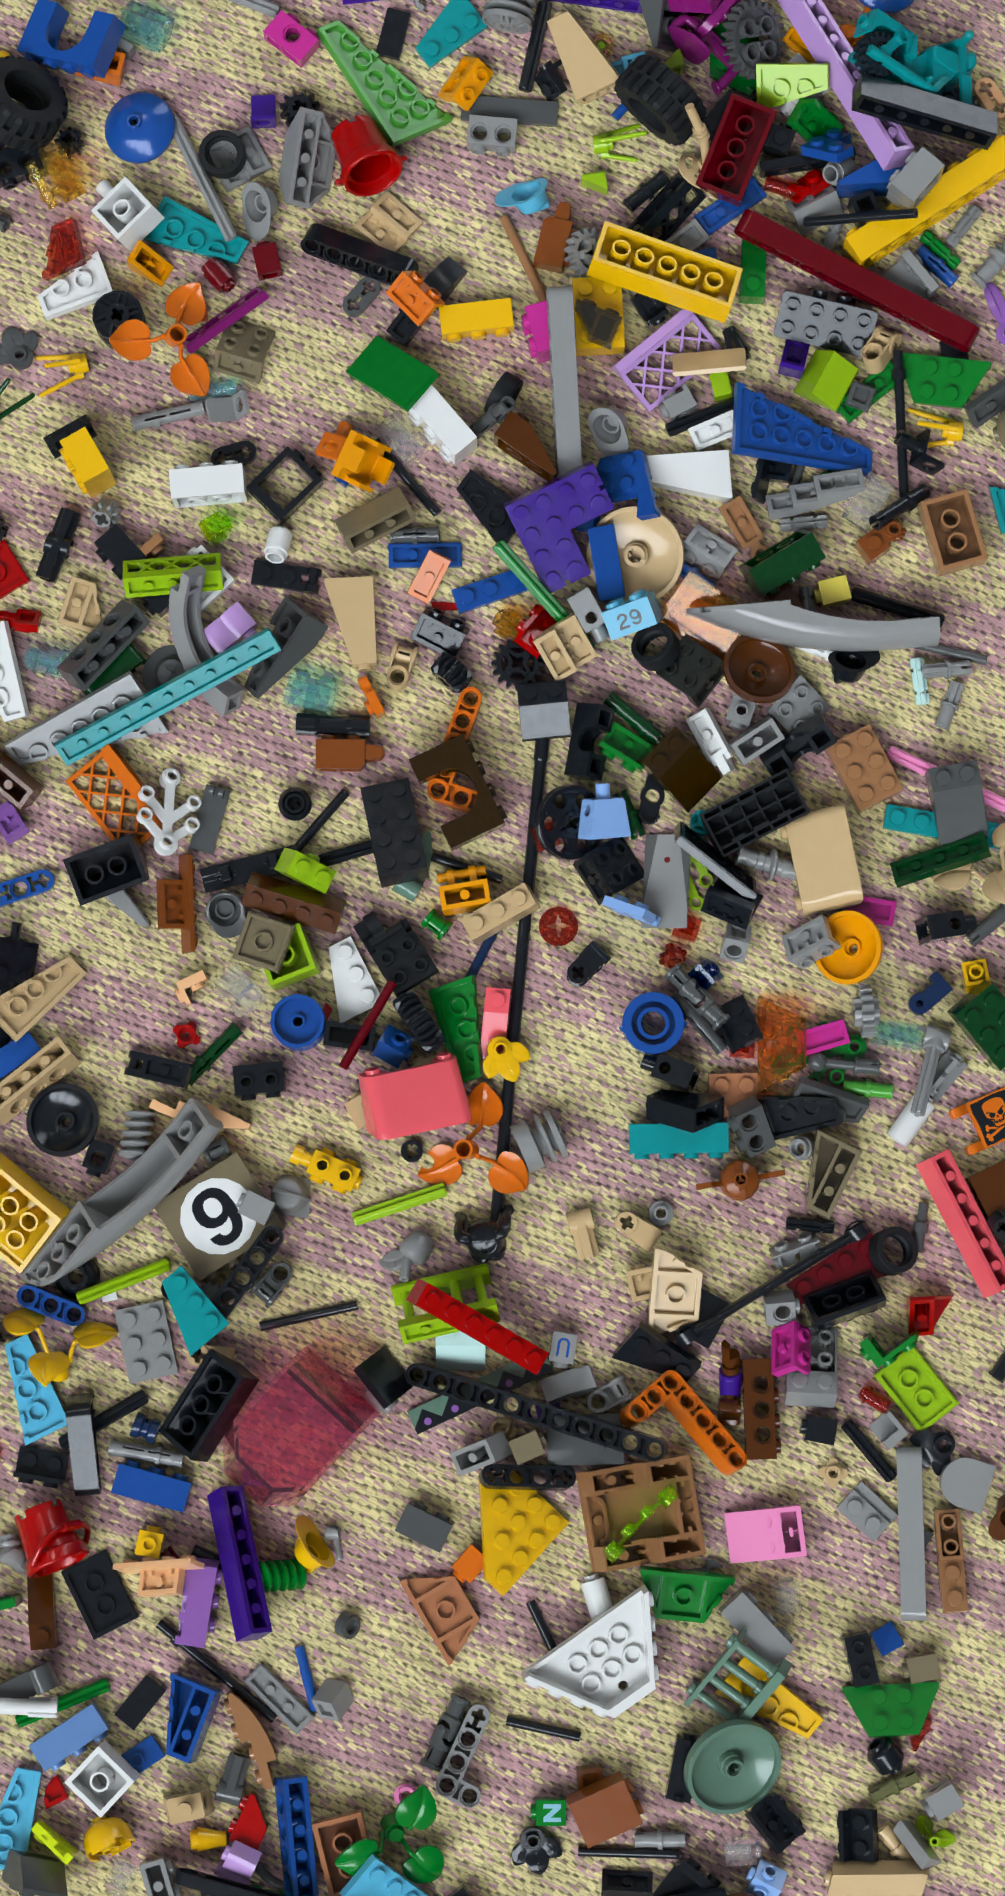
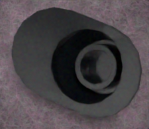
[828,651,881,684]

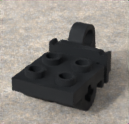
[353,911,439,997]

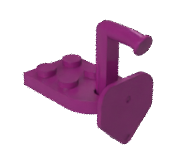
[668,0,742,95]

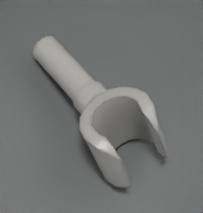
[325,1525,343,1561]

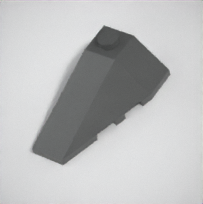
[244,596,329,699]

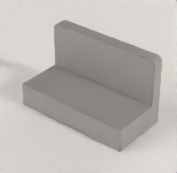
[784,185,844,235]

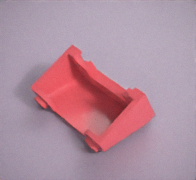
[358,1052,472,1140]

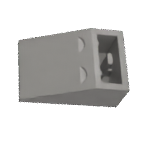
[785,1326,838,1408]

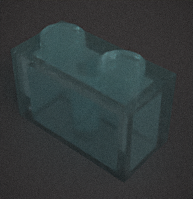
[283,671,339,716]

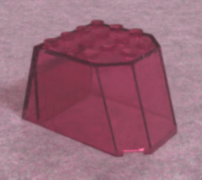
[223,1345,380,1507]

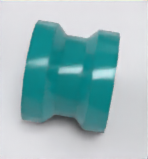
[689,810,707,836]

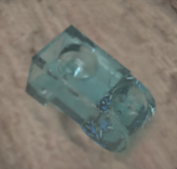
[22,647,70,679]

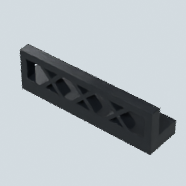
[628,173,706,241]

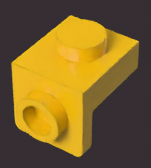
[135,1524,166,1559]

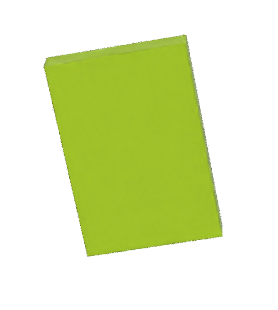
[873,1347,959,1431]

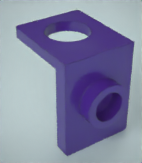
[250,95,276,129]

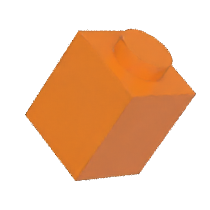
[451,1543,483,1583]

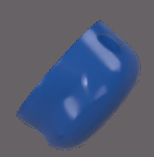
[619,992,687,1055]

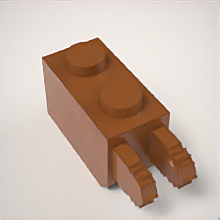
[533,201,576,274]
[315,735,385,772]

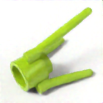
[593,123,647,162]

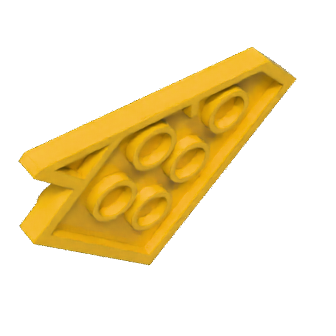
[478,1471,569,1597]

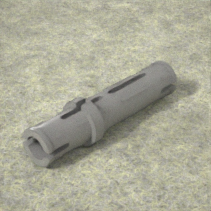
[131,400,205,432]
[108,1439,185,1468]

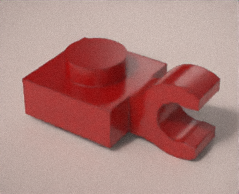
[787,168,831,203]
[0,609,42,633]

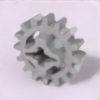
[563,227,600,278]
[852,984,880,1038]

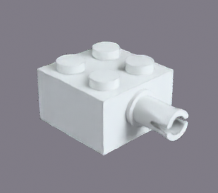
[91,177,165,252]

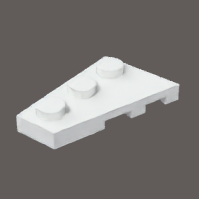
[37,251,113,321]
[329,936,380,1023]

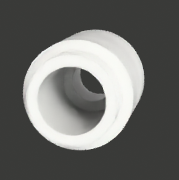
[264,526,293,564]

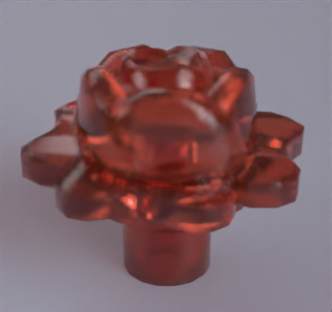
[659,943,687,969]

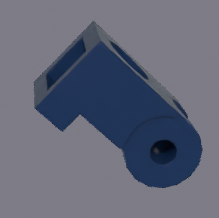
[908,971,953,1016]

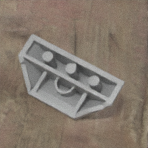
[279,107,335,209]

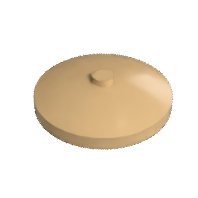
[587,506,685,600]

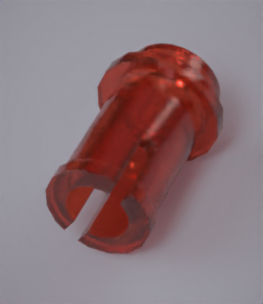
[763,176,794,199]
[858,1385,891,1414]

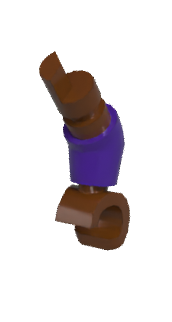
[718,1340,743,1426]

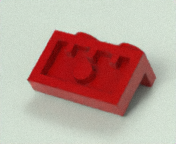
[514,604,557,658]

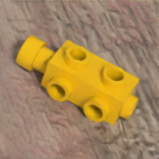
[289,1144,364,1195]

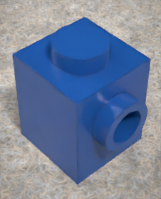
[372,1024,414,1069]

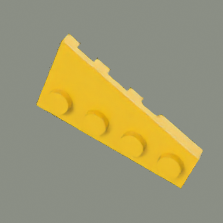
[714,1656,824,1739]

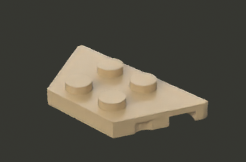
[647,1245,703,1334]

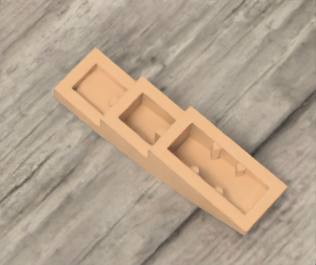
[148,1099,252,1130]

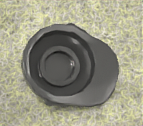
[205,891,246,938]

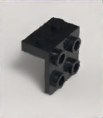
[653,1856,722,1896]

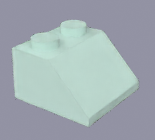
[436,1331,486,1371]

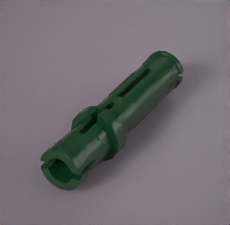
[603,691,663,743]
[189,1022,243,1086]

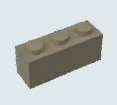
[334,487,416,553]

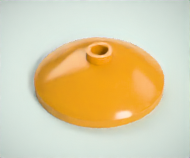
[816,911,883,985]

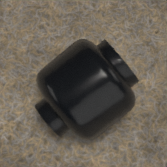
[867,1737,904,1775]

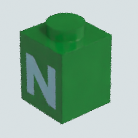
[531,1797,566,1826]

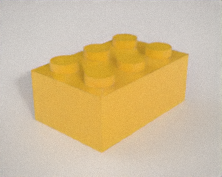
[572,277,625,356]
[59,427,116,499]

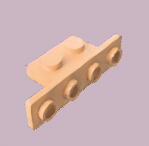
[113,1555,205,1598]

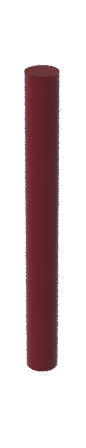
[338,980,397,1070]

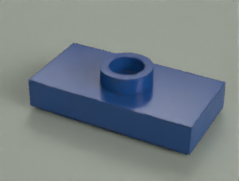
[121,1734,166,1773]

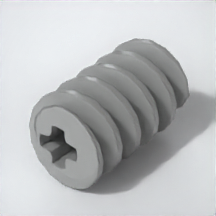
[117,1109,157,1161]

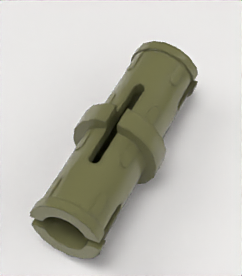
[867,1767,920,1804]

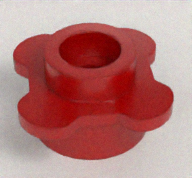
[173,1021,200,1049]

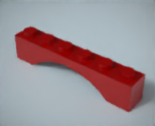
[406,1278,549,1375]

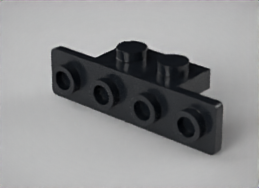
[751,458,796,504]

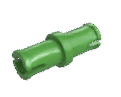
[843,1079,893,1100]

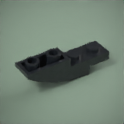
[386,256,468,347]

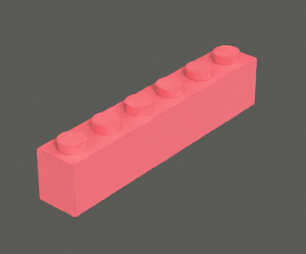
[916,1149,1005,1298]

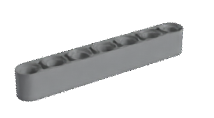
[896,1447,927,1621]

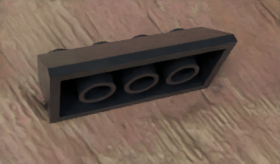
[158,1349,259,1462]

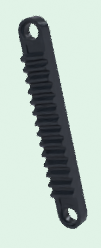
[174,1868,287,1896]

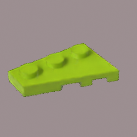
[756,63,830,108]

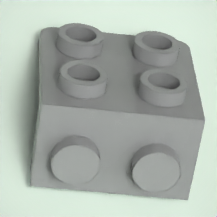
[881,249,939,322]

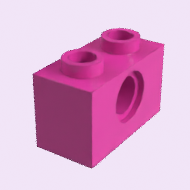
[263,10,320,68]

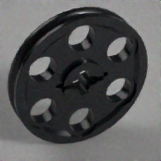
[535,785,600,860]

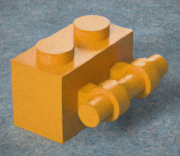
[437,865,491,917]

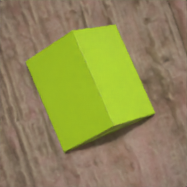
[793,350,859,412]

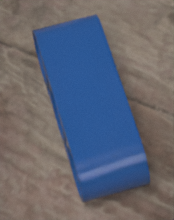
[16,1284,88,1326]

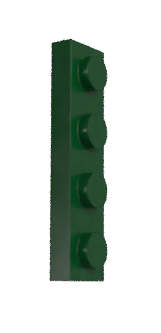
[890,832,991,888]

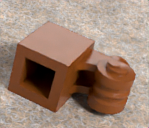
[854,518,907,566]

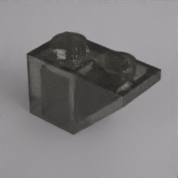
[575,299,622,350]

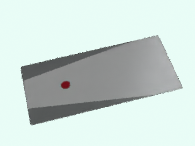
[641,834,690,928]

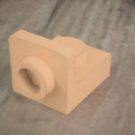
[174,970,208,1007]

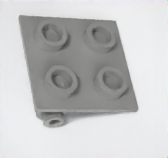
[767,675,831,733]

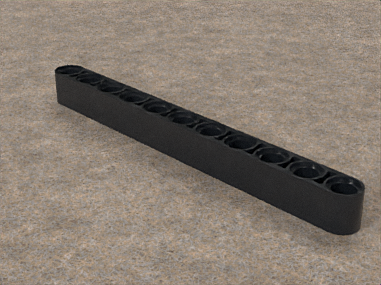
[405,1363,668,1462]

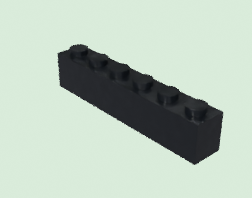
[852,73,998,150]

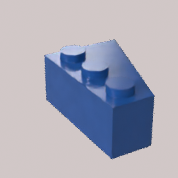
[166,1672,223,1763]

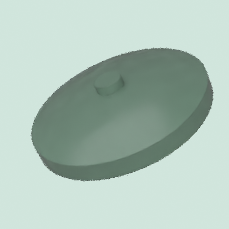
[684,1719,781,1814]

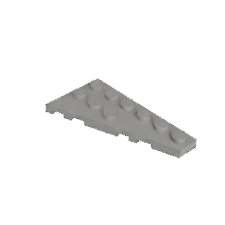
[4,671,169,765]

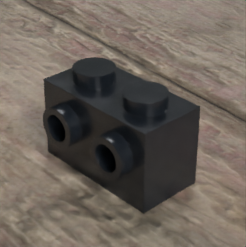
[232,1061,286,1101]

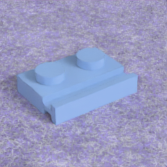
[602,894,661,927]

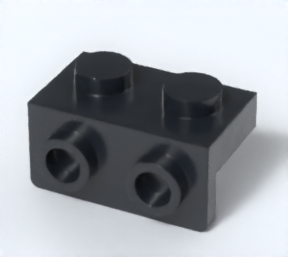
[745,1792,806,1855]

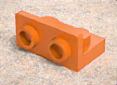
[385,270,445,326]

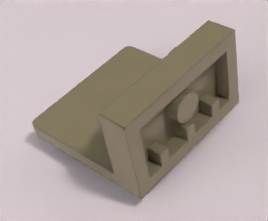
[213,320,276,384]

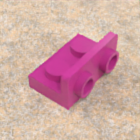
[771,1320,811,1377]

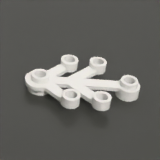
[136,768,202,856]

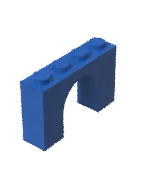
[17,0,126,79]

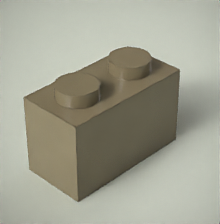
[508,1429,548,1465]

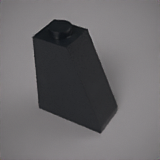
[646,1089,724,1133]

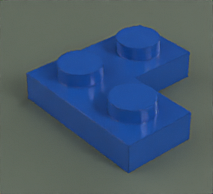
[801,128,854,163]

